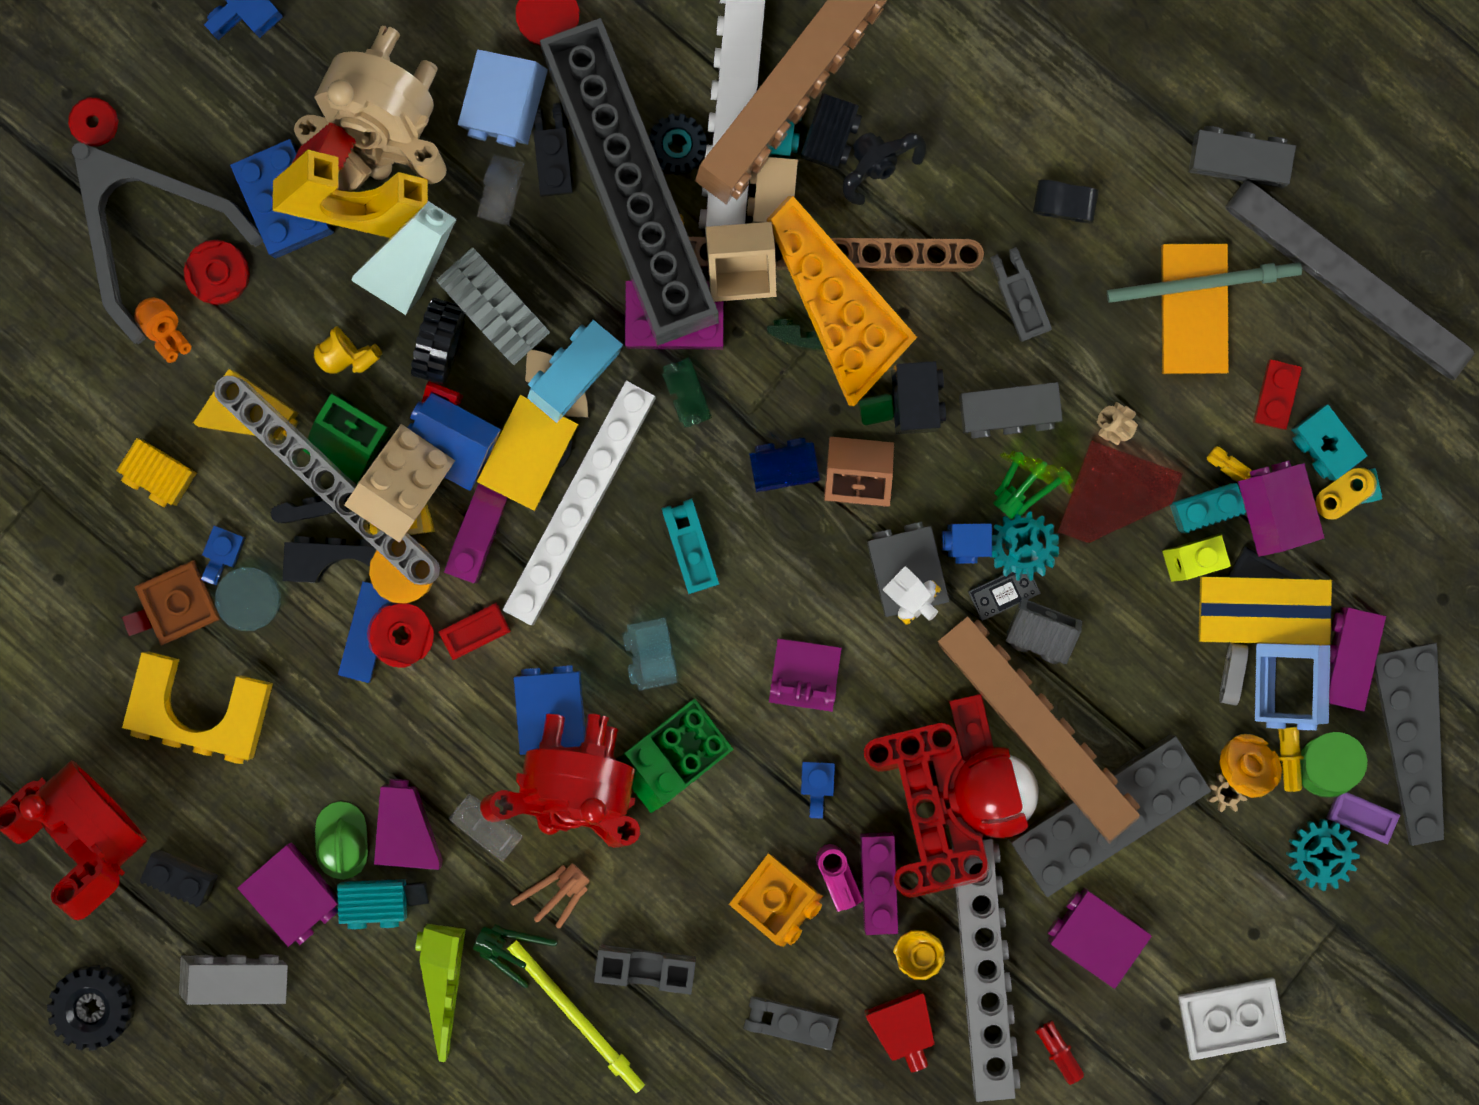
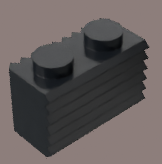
[800,93,862,171]
[140,850,218,907]

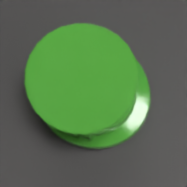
[1300,732,1368,797]

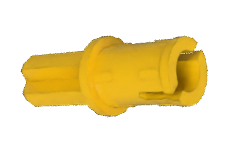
[1278,727,1304,792]

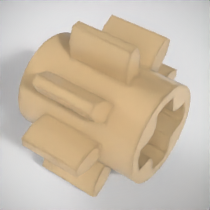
[1097,402,1138,445]
[1207,773,1247,812]

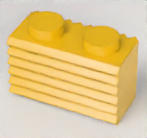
[116,438,197,507]

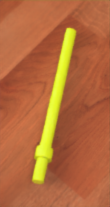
[507,940,645,1093]

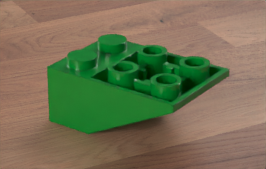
[616,698,734,813]

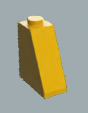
[193,369,299,440]

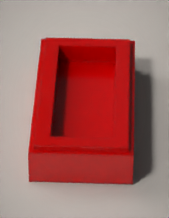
[439,603,511,660]

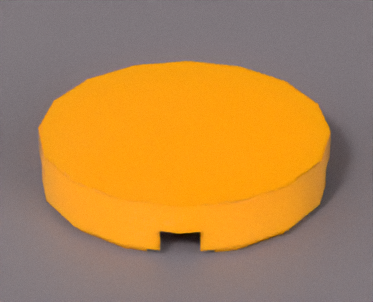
[369,540,433,603]
[1220,734,1282,798]

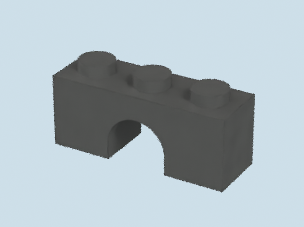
[594,945,696,995]

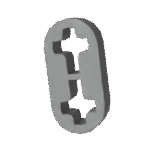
[1219,642,1248,706]

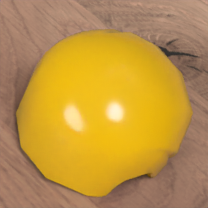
[893,930,945,980]

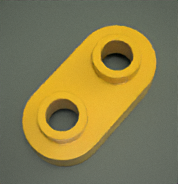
[1315,468,1377,519]

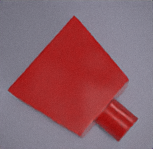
[865,989,934,1072]

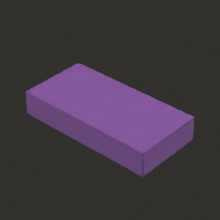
[1326,792,1400,845]

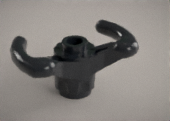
[843,132,926,205]

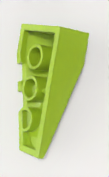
[415,924,466,1062]

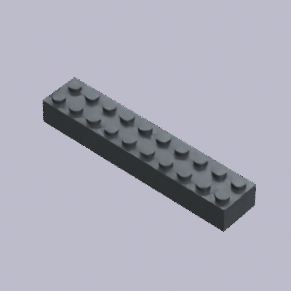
[540,18,719,346]

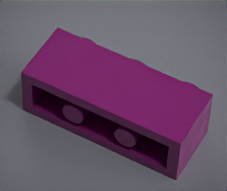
[1329,607,1386,711]
[860,832,898,935]

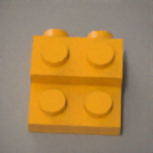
[729,853,823,947]

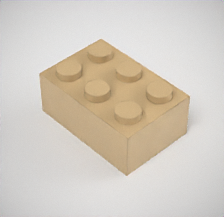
[344,424,455,543]

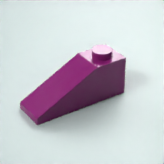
[444,483,508,584]

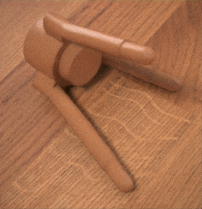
[511,863,590,928]

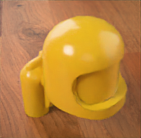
[314,326,383,374]

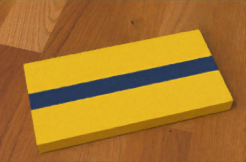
[1199,577,1332,645]

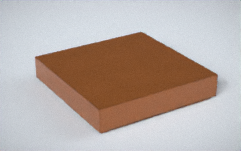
[135,560,222,646]

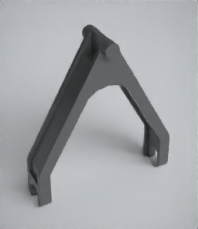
[72,143,263,344]

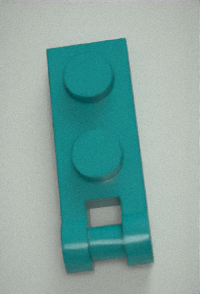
[661,498,719,594]

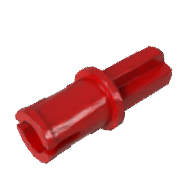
[1035,1020,1084,1085]

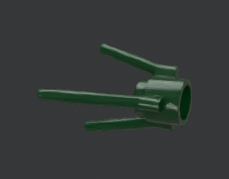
[473,924,557,988]

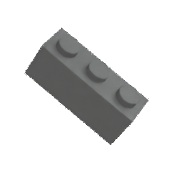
[1188,126,1296,188]
[959,382,1063,439]

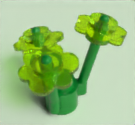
[993,451,1073,519]

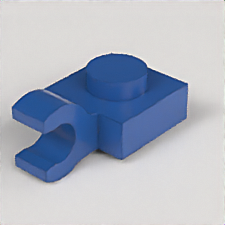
[201,526,246,585]
[801,762,835,819]

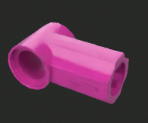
[816,844,863,912]

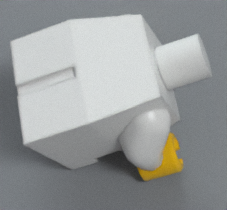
[883,566,941,625]

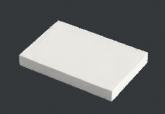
[1178,977,1287,1060]

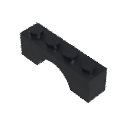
[282,536,377,583]

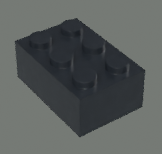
[891,361,946,435]

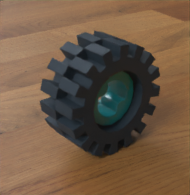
[649,114,707,175]

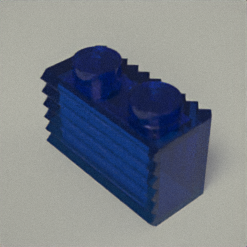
[749,438,820,493]

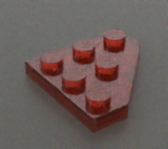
[1057,441,1183,543]

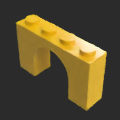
[272,150,428,238]
[122,651,273,764]

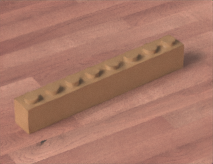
[938,616,1140,844]

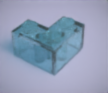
[622,617,679,691]

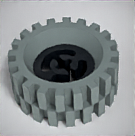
[436,247,550,365]

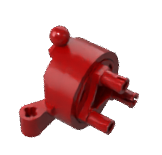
[480,714,640,848]

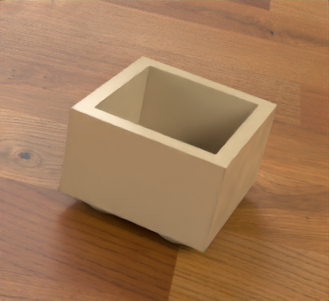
[706,222,777,302]

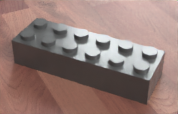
[1008,734,1211,897]

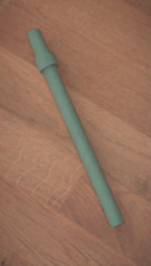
[1107,262,1302,303]

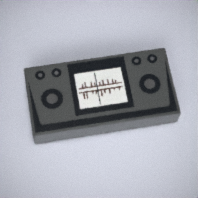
[968,572,1041,621]

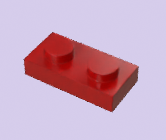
[1253,359,1302,430]
[949,693,994,761]

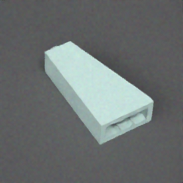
[351,201,456,315]

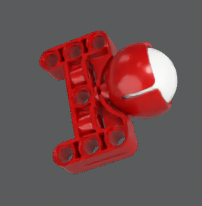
[864,723,1039,898]

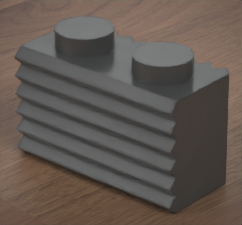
[1006,598,1082,664]

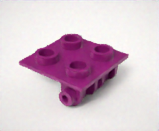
[769,639,842,712]

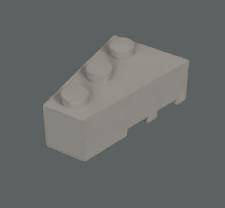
[179,955,288,1005]

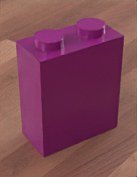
[1238,460,1324,557]
[238,842,338,947]
[1047,888,1152,989]

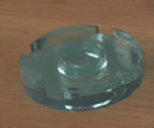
[215,567,281,631]

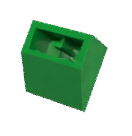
[302,394,392,484]

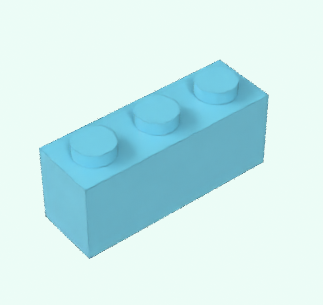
[527,320,623,423]

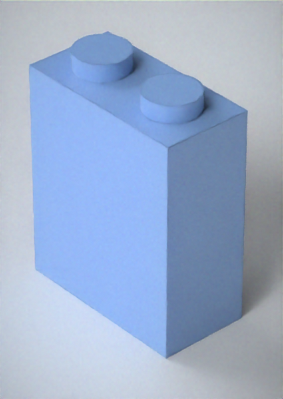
[458,50,548,147]

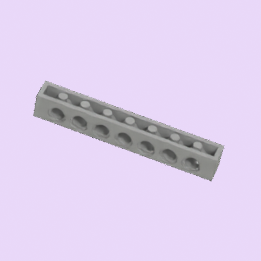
[951,836,1020,1102]

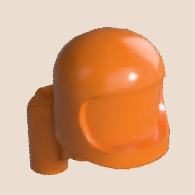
[134,297,192,363]

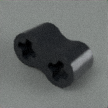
[1033,180,1099,223]

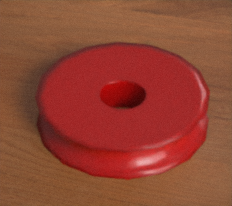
[68,97,118,147]

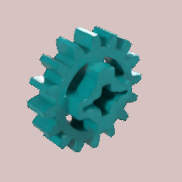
[991,511,1059,581]
[1286,819,1360,891]

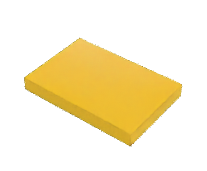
[477,395,579,511]

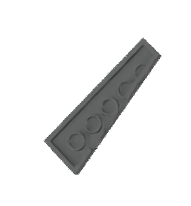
[1374,643,1444,846]

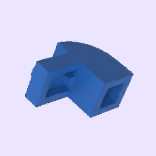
[204,0,283,40]

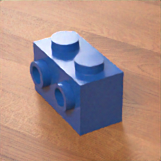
[942,524,992,564]

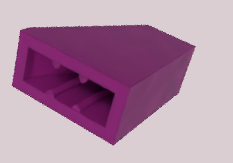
[374,779,443,870]

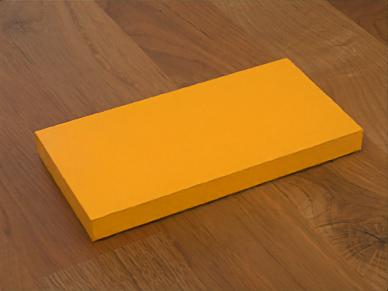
[1161,244,1229,374]

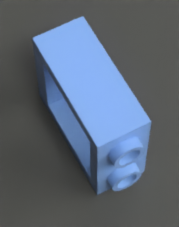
[1255,643,1330,730]

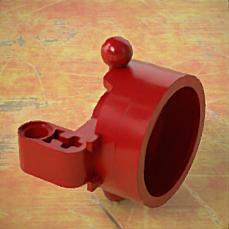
[0,760,148,920]

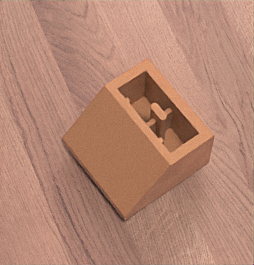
[824,437,894,507]

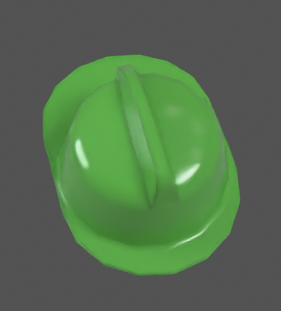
[315,801,368,880]

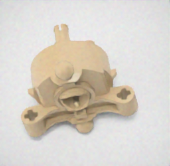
[294,26,447,184]

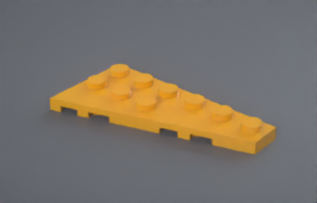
[766,196,917,406]

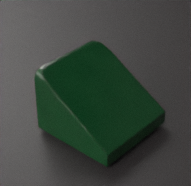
[858,394,894,425]

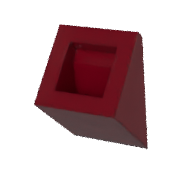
[122,609,152,636]

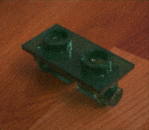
[661,357,712,428]

